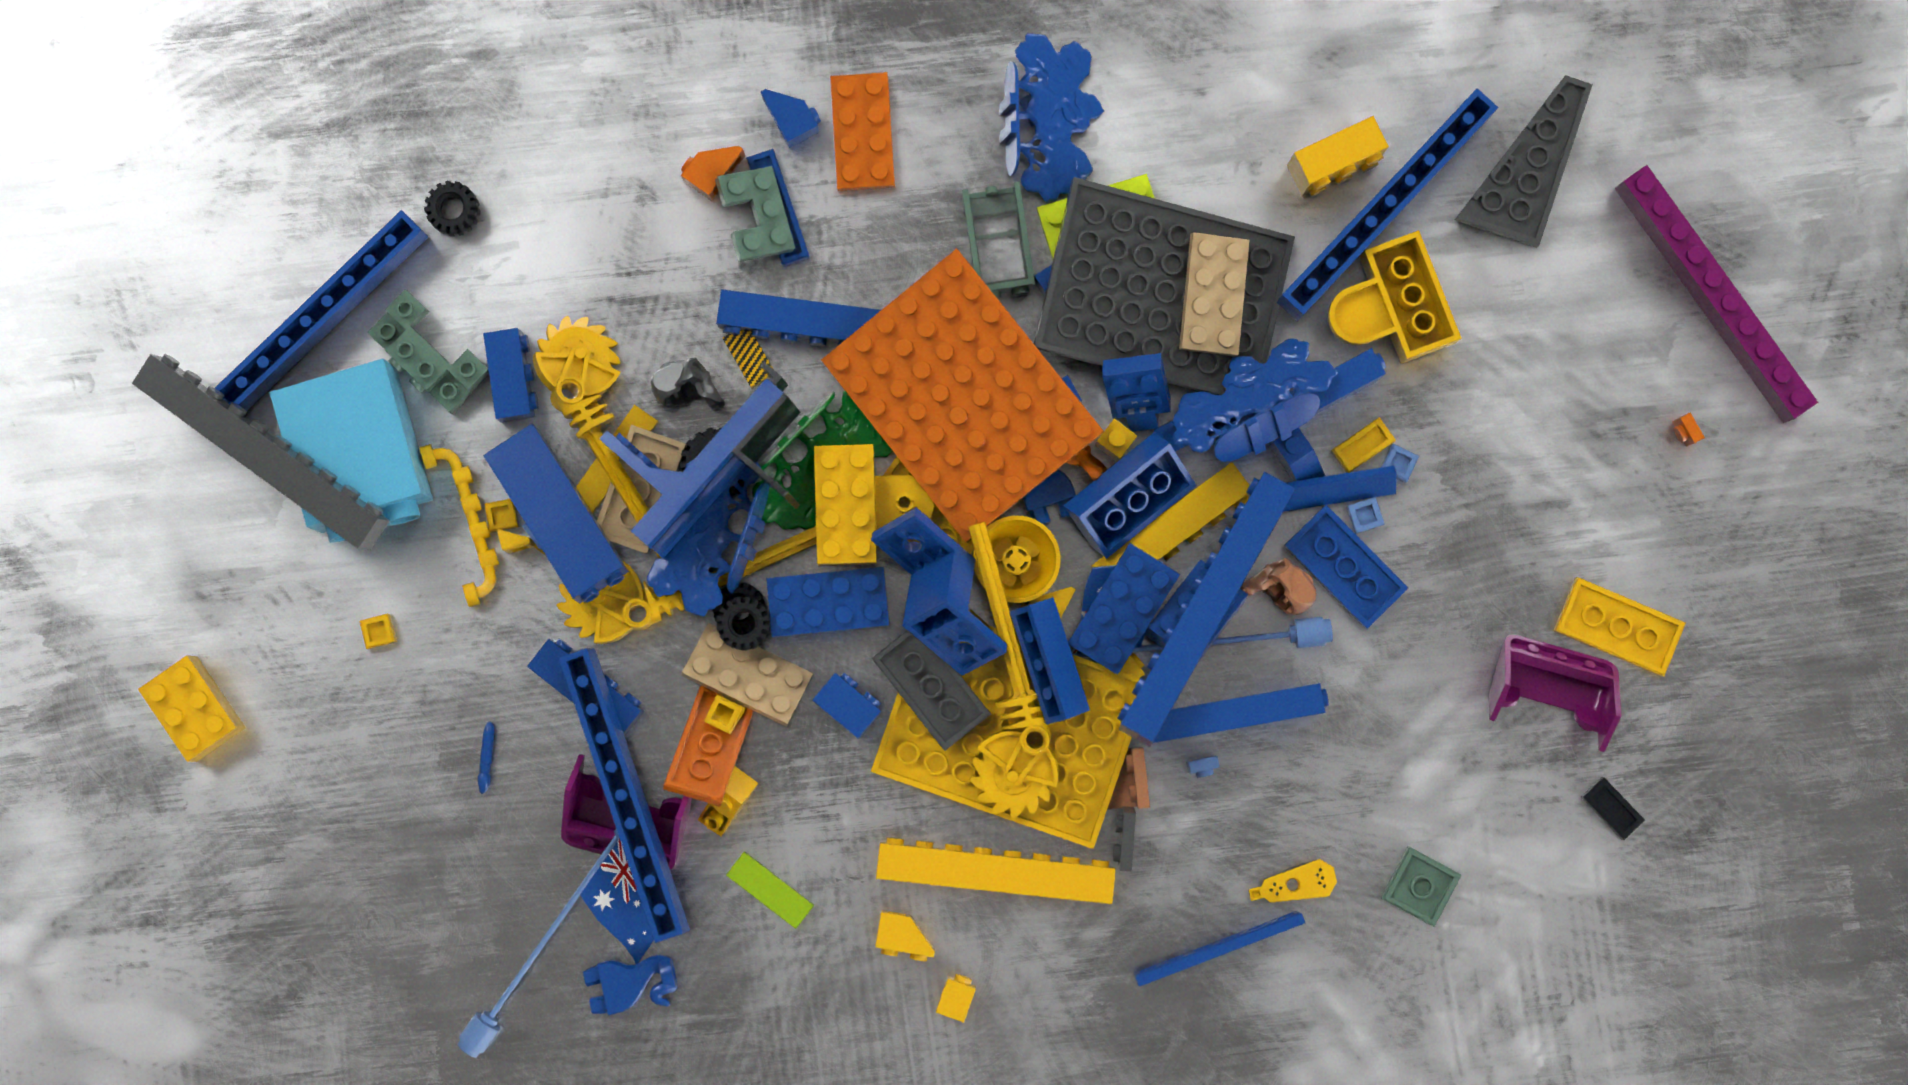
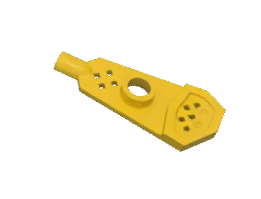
[1248,859,1337,903]

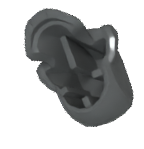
[650,358,725,409]

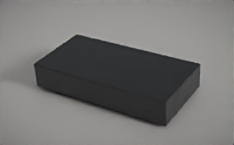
[1581,777,1645,840]

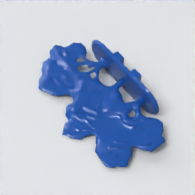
[999,33,1104,203]
[1172,338,1338,462]
[647,460,769,617]

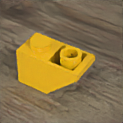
[698,766,758,837]
[875,910,935,961]

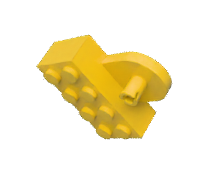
[1327,230,1462,364]
[814,444,934,566]

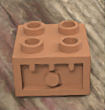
[1107,747,1150,810]

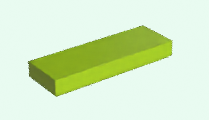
[726,851,814,929]

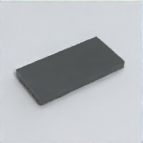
[871,630,991,751]

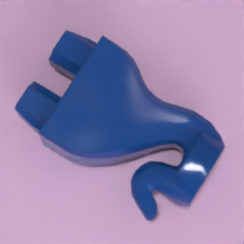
[1023,469,1076,524]
[583,955,678,1015]

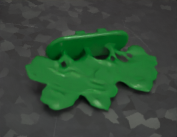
[752,390,893,530]

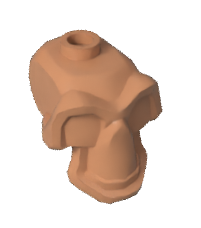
[1240,558,1317,615]

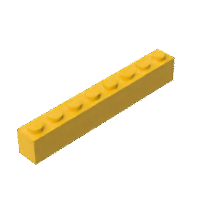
[876,837,1116,904]

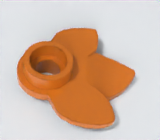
[1067,445,1108,481]

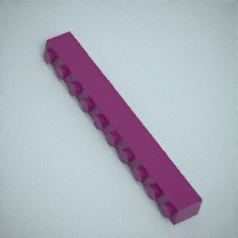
[1614,165,1819,423]

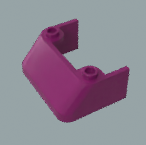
[1489,635,1622,752]
[561,754,692,870]

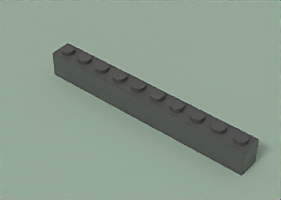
[132,354,390,550]

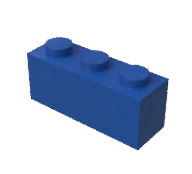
[483,328,538,423]

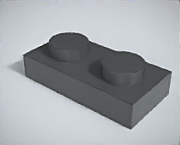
[1113,806,1136,872]

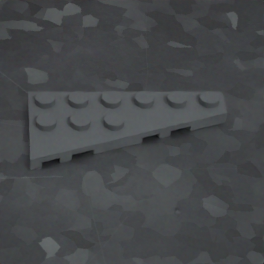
[1455,75,1593,248]

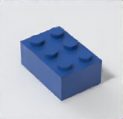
[1145,560,1248,661]

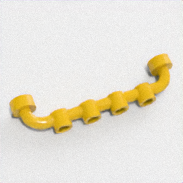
[419,444,500,607]

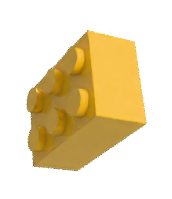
[1287,116,1389,197]
[138,655,246,762]

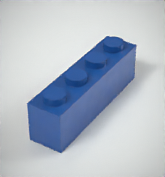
[1009,597,1090,725]
[527,638,644,736]

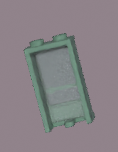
[962,181,1035,298]

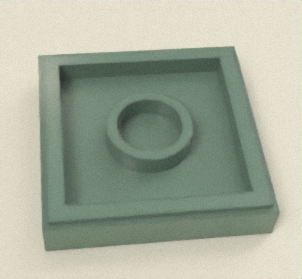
[1381,846,1462,927]

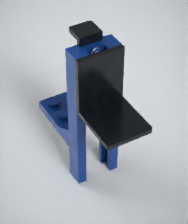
[600,361,801,558]

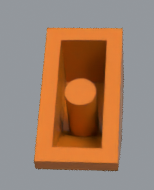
[681,146,745,202]

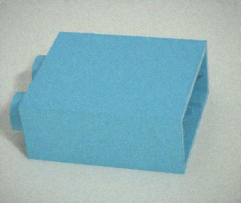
[269,358,434,543]

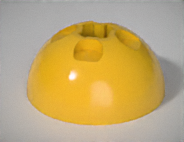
[973,515,1061,603]

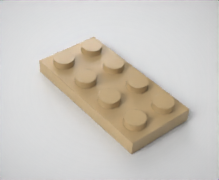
[1179,232,1250,356]
[597,425,687,554]
[681,622,813,727]

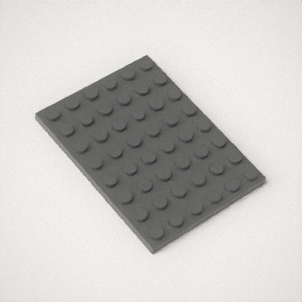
[1034,177,1295,395]

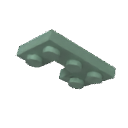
[715,166,795,262]

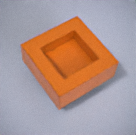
[1672,412,1705,447]

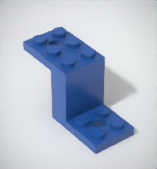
[871,507,1007,676]

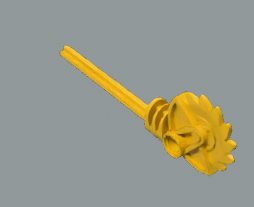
[532,316,661,558]
[968,522,1059,819]
[556,526,817,644]

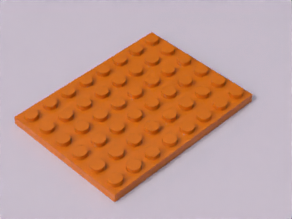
[821,248,1104,543]

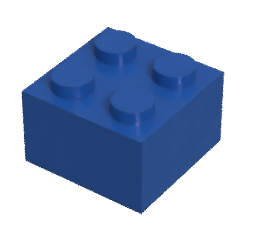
[813,672,883,739]

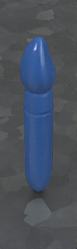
[477,721,495,794]

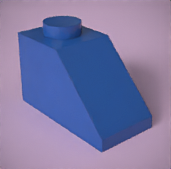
[760,89,821,148]
[1269,427,1326,481]

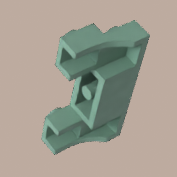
[367,289,489,414]

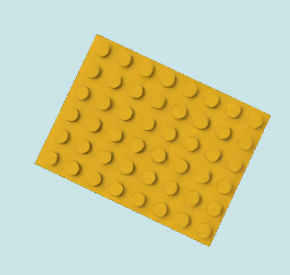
[871,624,1145,849]

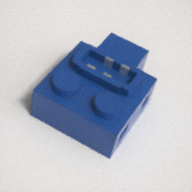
[1102,353,1171,432]

